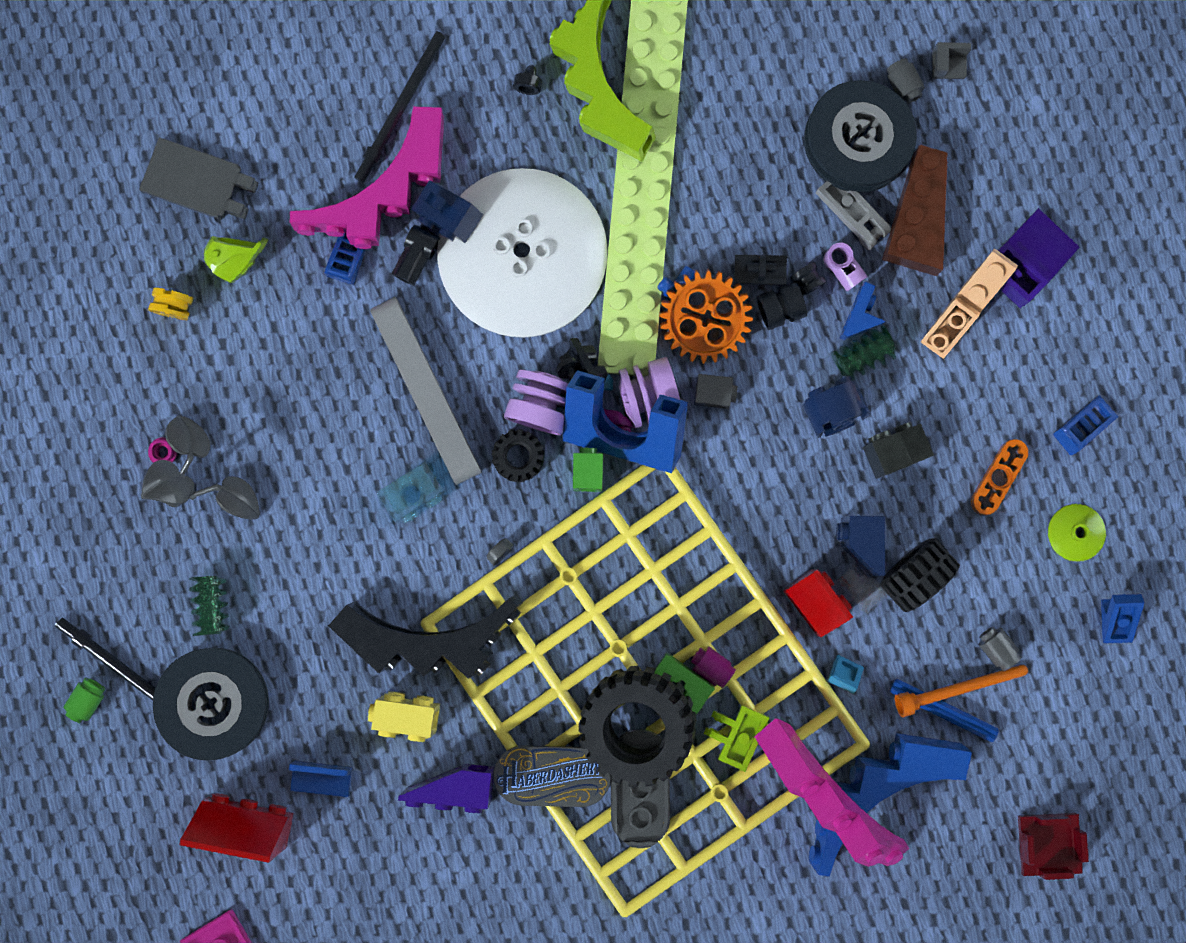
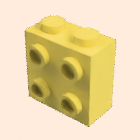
[368,691,440,742]

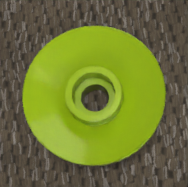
[1048,504,1106,561]

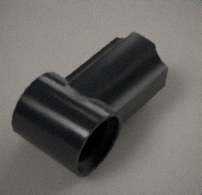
[391,224,441,286]

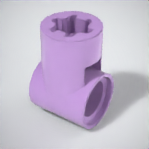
[823,242,868,291]

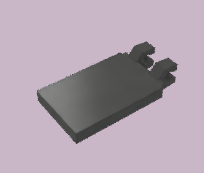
[139,137,259,220]

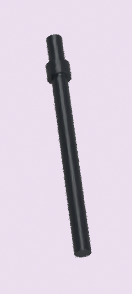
[354,31,446,183]
[55,617,155,701]

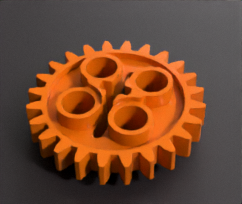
[659,269,753,364]

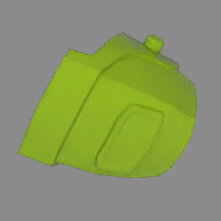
[203,236,268,283]

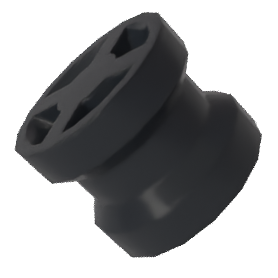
[790,262,827,297]

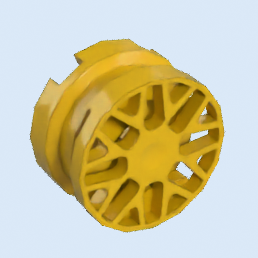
[148,287,193,320]

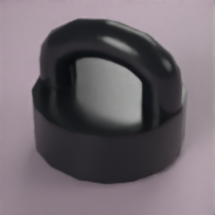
[513,65,542,95]

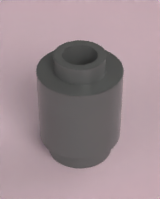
[887,58,925,104]
[978,626,1021,671]

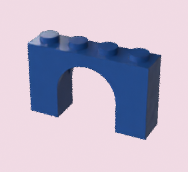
[563,370,688,474]

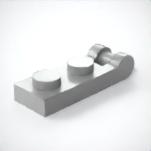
[816,181,891,250]

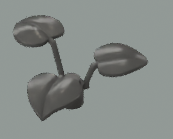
[141,415,260,520]

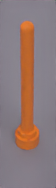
[895,665,1028,718]

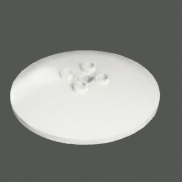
[437,168,608,338]

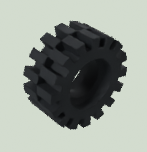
[492,429,544,482]

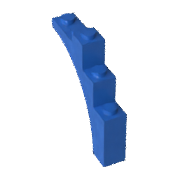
[809,733,972,877]

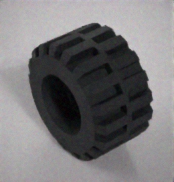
[880,537,960,612]

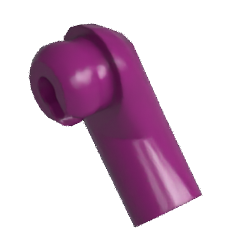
[604,409,634,432]

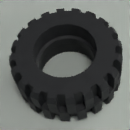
[578,666,697,787]

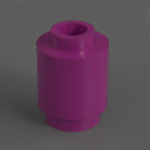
[690,646,736,688]

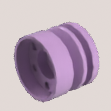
[619,357,680,428]
[504,370,568,435]

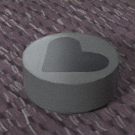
[486,538,514,566]

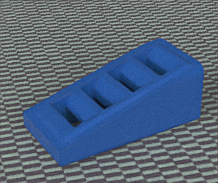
[324,233,366,285]
[1053,395,1118,455]

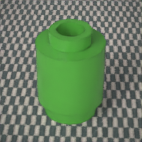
[63,677,105,723]

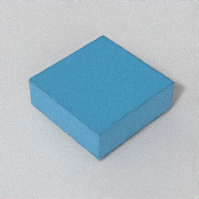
[827,655,864,694]

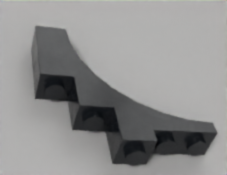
[328,595,523,679]

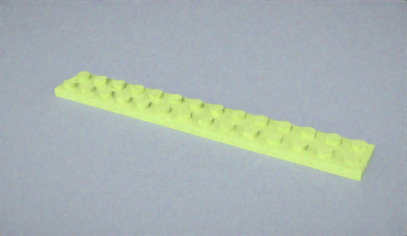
[597,0,688,377]

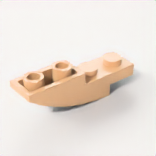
[921,248,1018,359]

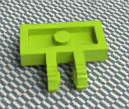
[704,705,769,772]

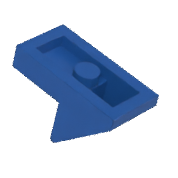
[839,282,886,340]
[1101,594,1145,643]

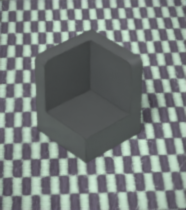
[932,42,971,79]

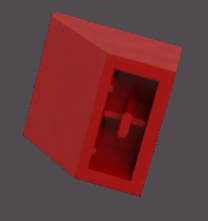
[783,569,853,637]

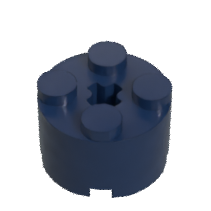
[803,376,871,438]

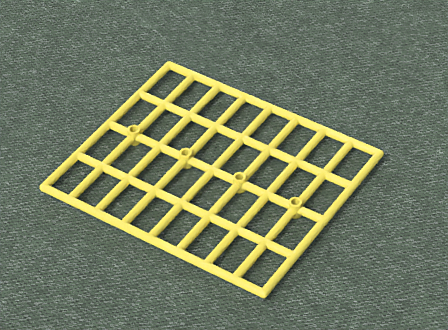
[421,465,870,917]

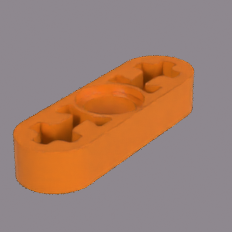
[971,439,1028,515]

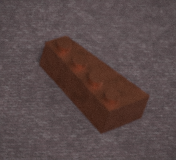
[882,145,947,276]

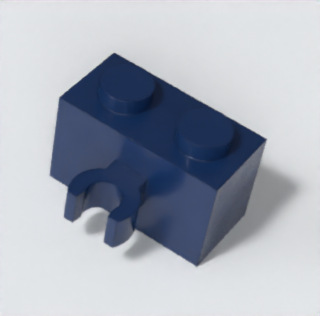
[411,180,484,243]

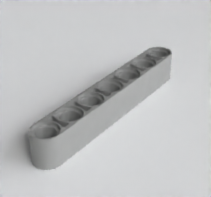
[370,297,482,485]

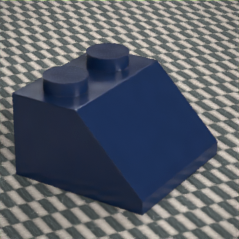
[836,516,885,576]

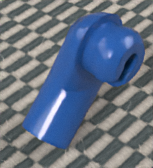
[657,266,695,297]

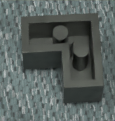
[863,421,934,479]

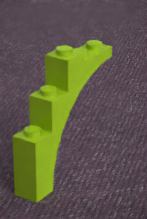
[549,0,656,161]

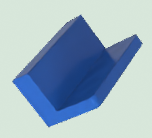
[289,760,353,797]

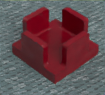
[1018,813,1089,880]

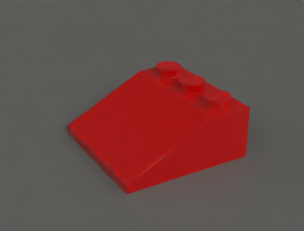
[179,793,294,863]

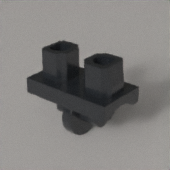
[734,255,787,286]
[556,338,608,383]

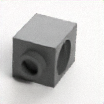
[694,374,738,409]

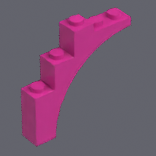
[289,106,444,249]
[754,718,910,867]

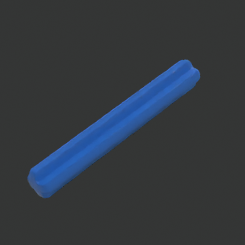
[890,679,999,742]

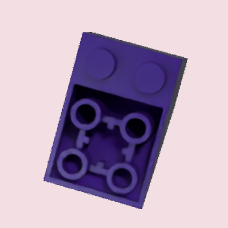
[998,208,1080,308]
[398,764,495,813]

